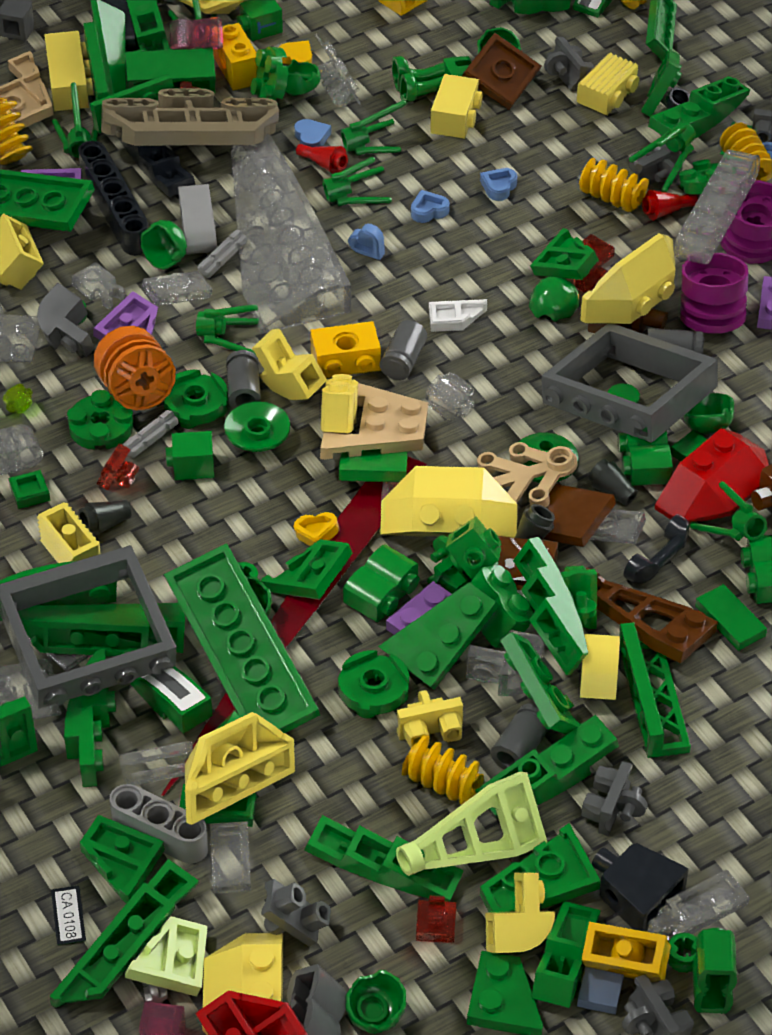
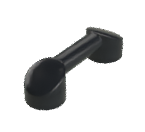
[623,514,689,584]

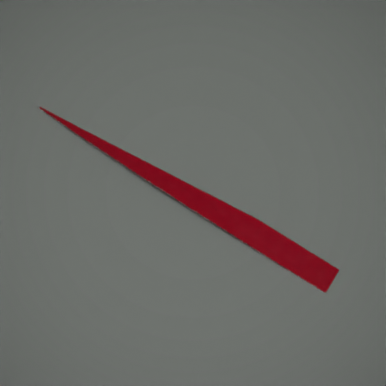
[161,456,427,796]

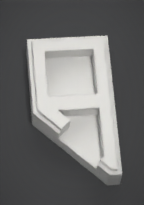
[429,299,487,332]

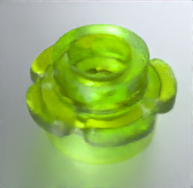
[2,384,33,414]

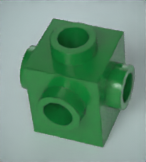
[446,516,502,579]

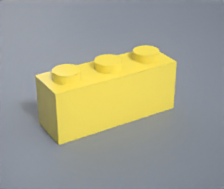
[44,31,93,111]

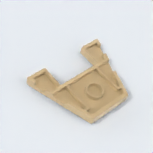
[0,51,54,128]
[320,383,428,460]

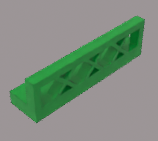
[619,622,691,758]

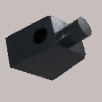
[592,843,688,932]

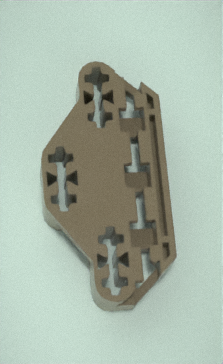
[101,88,279,146]

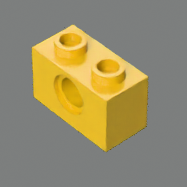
[212,23,258,91]
[310,321,381,378]
[581,922,671,982]

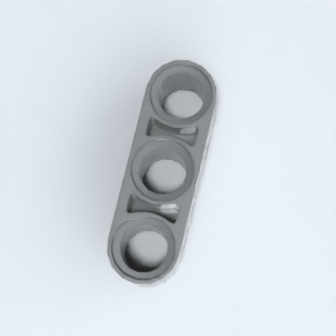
[178,184,217,255]
[110,784,208,864]

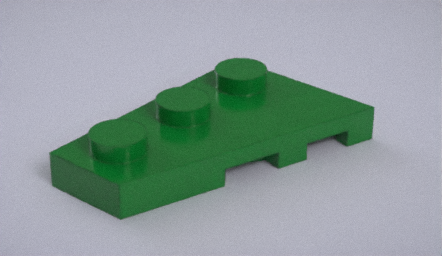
[378,582,500,690]
[500,632,581,735]
[480,823,601,912]

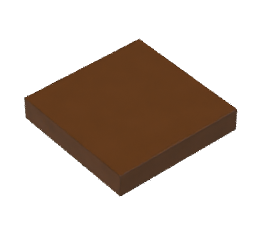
[462,33,542,110]
[543,484,616,547]

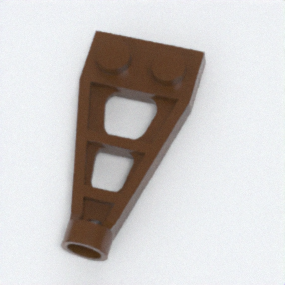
[586,568,718,663]

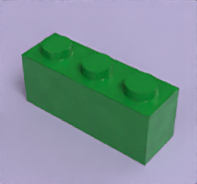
[125,47,216,94]

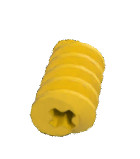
[0,97,33,165]
[720,122,772,183]
[579,158,649,212]
[402,735,484,805]

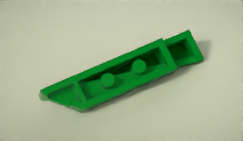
[83,0,126,100]
[18,603,185,656]
[50,859,199,1008]

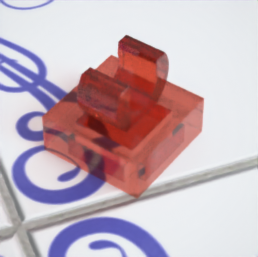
[97,443,139,490]
[416,896,456,943]

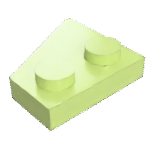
[125,916,207,997]

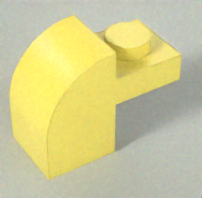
[252,329,327,400]
[580,634,620,700]
[485,872,555,953]

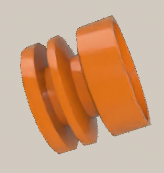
[94,325,176,411]

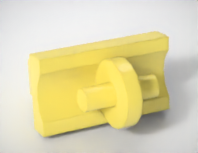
[397,690,463,748]

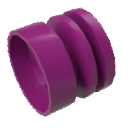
[719,180,772,264]
[680,253,749,333]

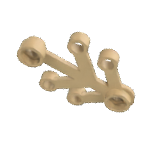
[477,442,578,513]

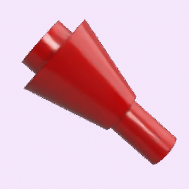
[296,144,348,174]
[642,190,698,220]

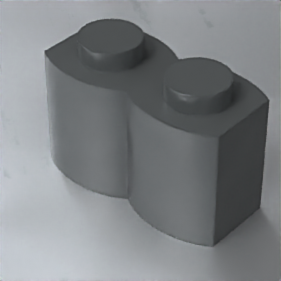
[287,964,347,1035]

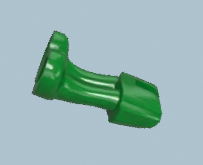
[392,56,472,103]

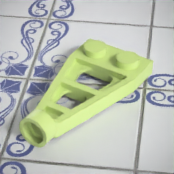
[396,772,548,876]

